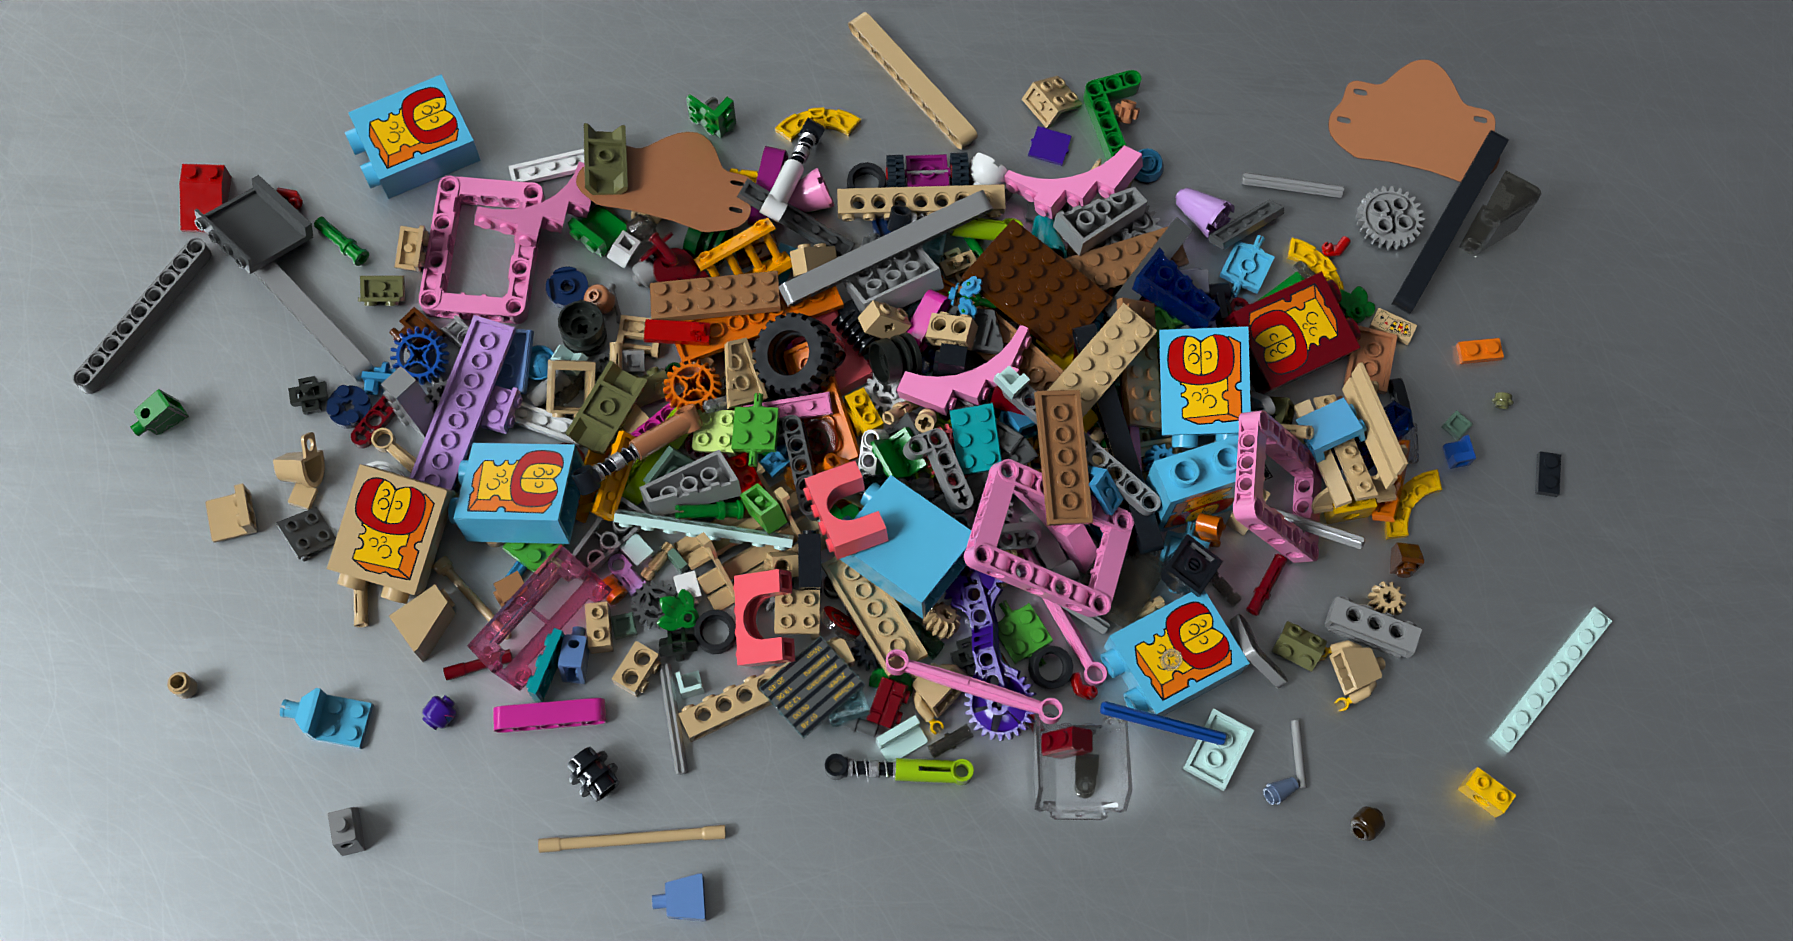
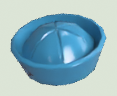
[1134,148,1164,183]
[529,345,554,380]

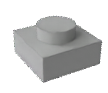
[622,349,645,372]

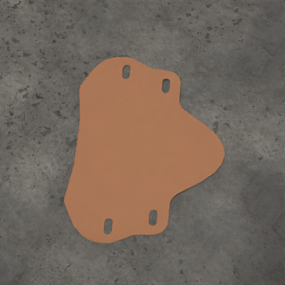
[1328,60,1500,182]
[576,132,752,232]

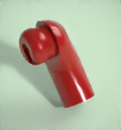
[276,187,303,210]
[1322,236,1351,257]

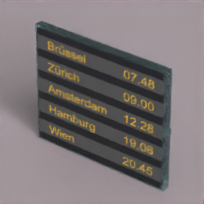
[759,636,865,739]

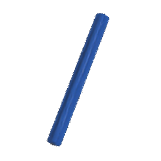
[1100,701,1226,745]

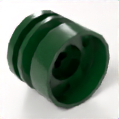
[683,227,733,268]

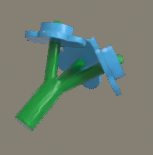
[948,276,996,320]

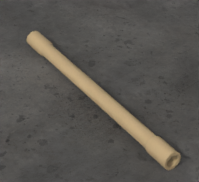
[538,825,726,853]

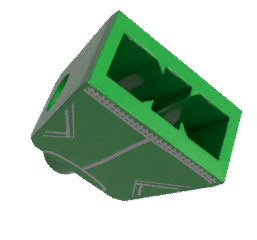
[130,389,189,436]

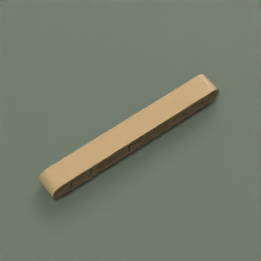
[848,12,978,150]

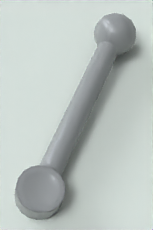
[607,283,621,324]

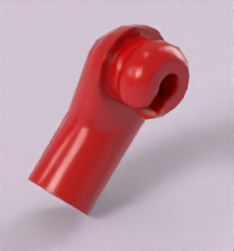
[1070,672,1098,700]

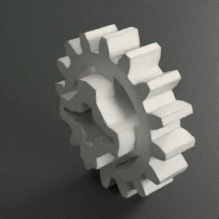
[864,374,905,413]

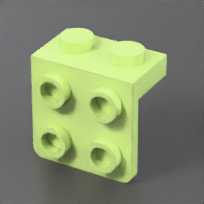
[692,409,743,458]

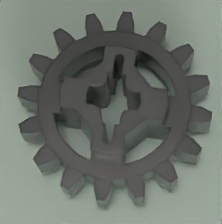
[631,580,677,629]

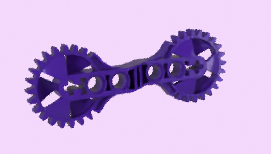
[944,552,1037,741]

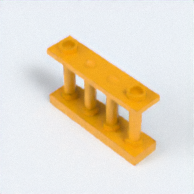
[694,218,792,277]
[575,431,636,523]

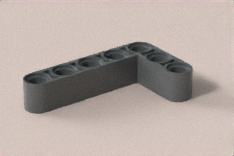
[777,415,819,521]

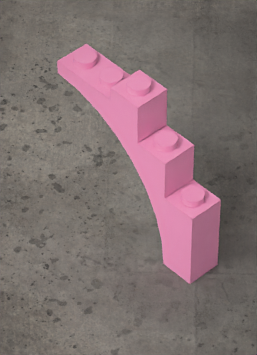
[1004,145,1143,220]
[474,162,591,248]
[897,325,1032,416]
[1013,465,1097,575]

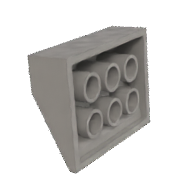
[843,246,944,313]

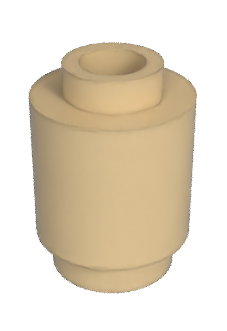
[167,672,197,699]

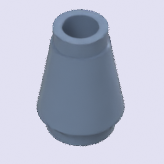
[1263,777,1299,805]

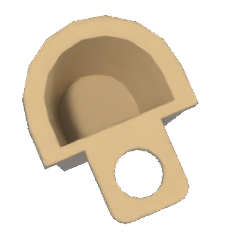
[273,432,325,488]

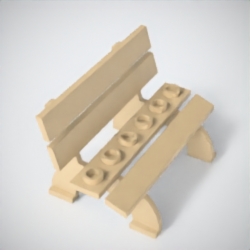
[1291,362,1408,514]
[674,461,827,610]

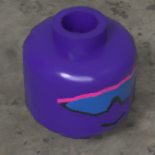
[422,695,456,730]

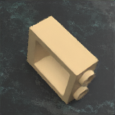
[546,359,596,417]

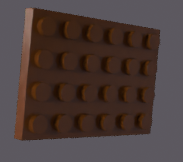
[961,219,1112,359]

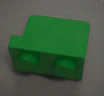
[686,94,736,138]
[568,205,628,258]
[871,427,929,479]

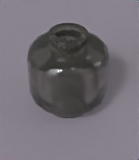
[626,214,657,245]

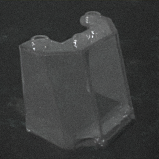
[1033,712,1133,820]

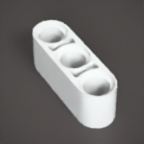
[858,429,889,492]

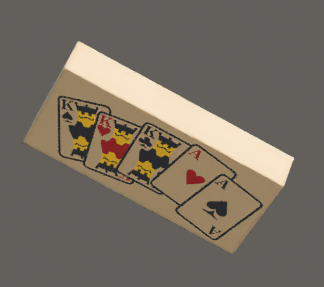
[1369,308,1417,345]

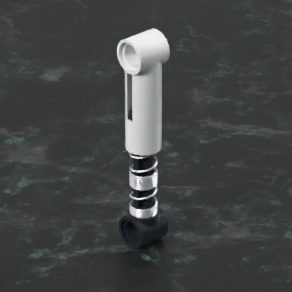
[759,117,826,223]

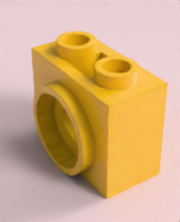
[844,387,884,440]
[1323,492,1377,525]

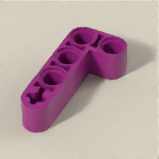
[748,146,788,226]

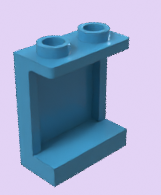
[1295,397,1367,463]
[1087,465,1123,515]

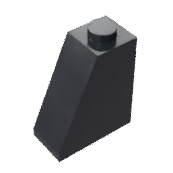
[798,530,822,593]

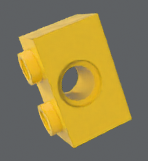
[1457,767,1516,818]

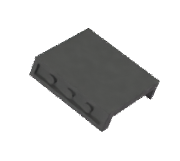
[194,175,313,274]

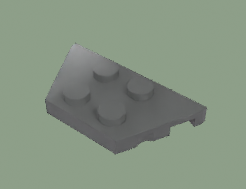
[925,306,1004,355]

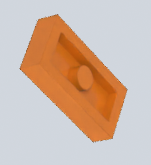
[1456,338,1504,364]

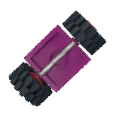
[886,152,969,187]

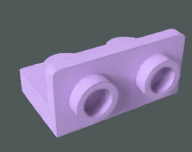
[481,386,522,434]

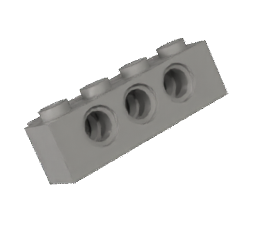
[1324,596,1422,659]

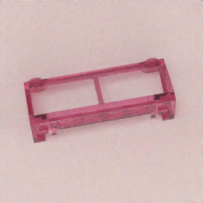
[467,544,612,691]

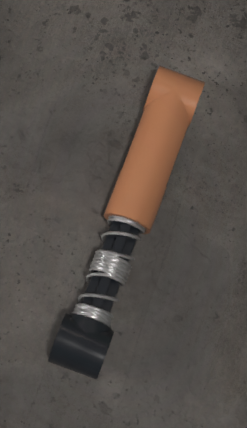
[571,404,703,495]

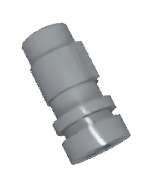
[527,370,572,408]

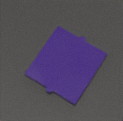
[1028,126,1072,166]

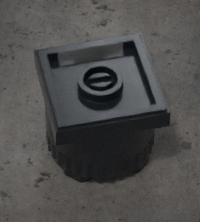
[1160,534,1223,597]

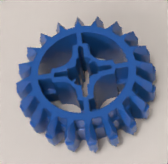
[390,327,450,385]

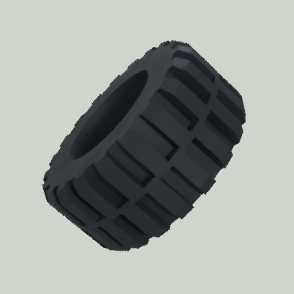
[752,312,839,398]

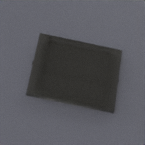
[1079,539,1163,629]

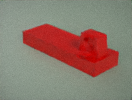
[644,319,711,346]

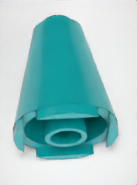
[1031,215,1068,259]

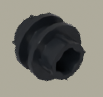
[567,746,620,802]

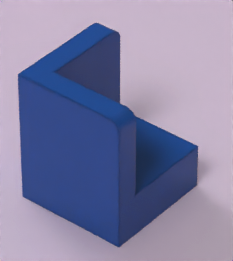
[1442,435,1476,469]

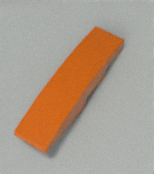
[1372,439,1410,522]

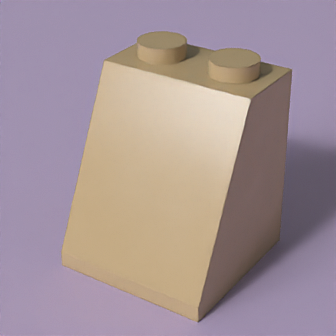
[389,585,456,662]

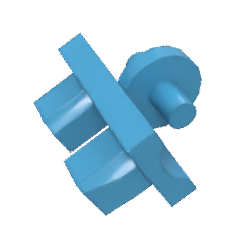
[361,361,397,395]
[759,444,800,479]

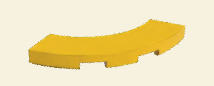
[775,107,861,142]
[1287,238,1345,308]
[1385,469,1442,540]

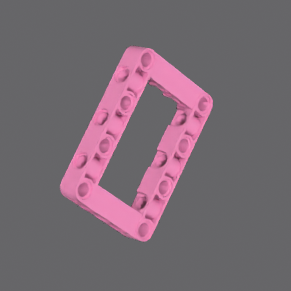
[419,175,545,324]
[1233,410,1322,563]
[964,459,1134,618]

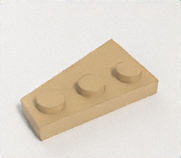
[724,337,768,410]

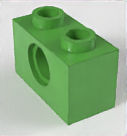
[740,483,787,534]

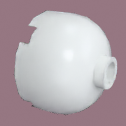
[969,153,1008,185]

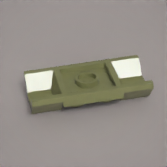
[583,123,628,195]
[565,361,648,454]

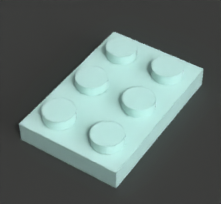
[1183,709,1254,791]

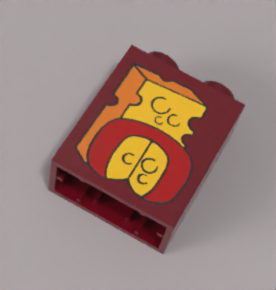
[1221,271,1361,395]

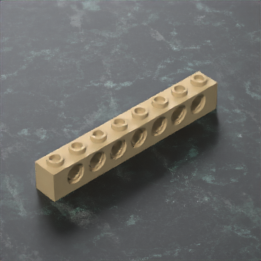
[837,184,1006,222]
[678,637,855,742]

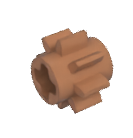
[1114,99,1140,124]

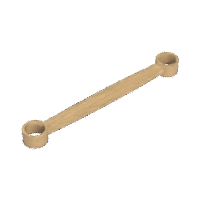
[371,428,505,547]

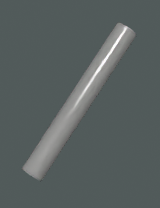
[1291,720,1307,789]

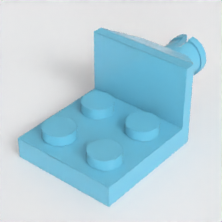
[280,688,374,749]

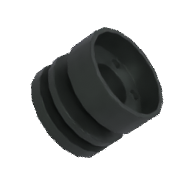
[558,300,607,357]
[868,332,922,385]

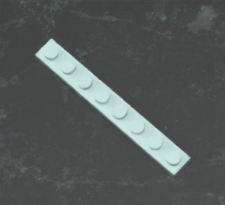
[614,509,794,550]
[1489,607,1612,753]

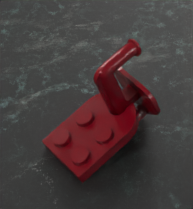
[638,232,709,282]

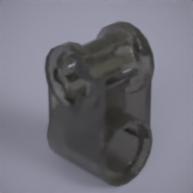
[1074,753,1099,799]

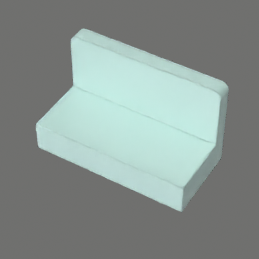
[876,715,928,762]

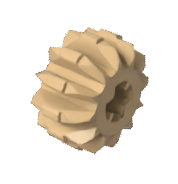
[1368,581,1406,616]
[922,601,961,640]

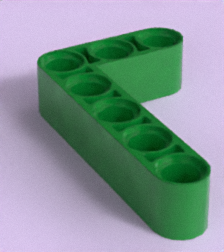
[1083,70,1142,161]

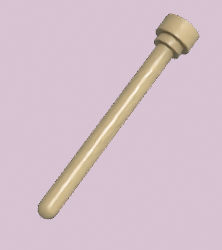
[433,556,511,640]

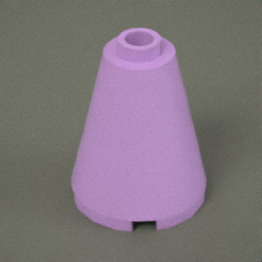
[1175,187,1235,238]

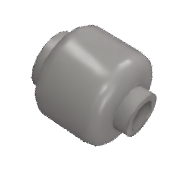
[632,257,657,288]

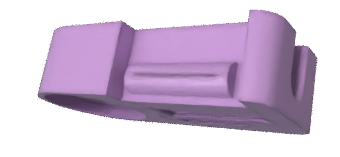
[608,554,646,597]

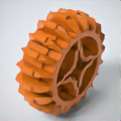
[663,359,722,413]

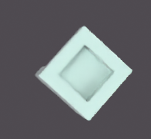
[551,345,588,376]
[993,366,1030,400]
[620,533,655,566]
[675,670,705,699]

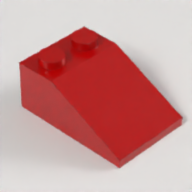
[179,164,232,232]

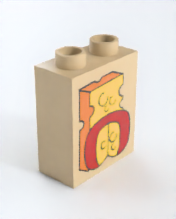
[327,464,456,604]

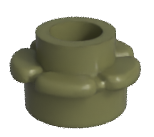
[1492,392,1514,409]

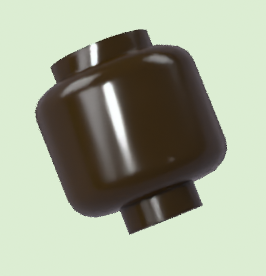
[1350,806,1385,841]

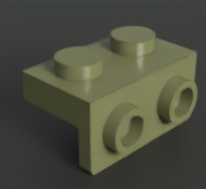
[358,276,405,306]
[633,366,668,407]
[1271,621,1327,672]

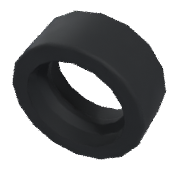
[847,162,886,203]
[694,610,736,654]
[1028,646,1073,689]

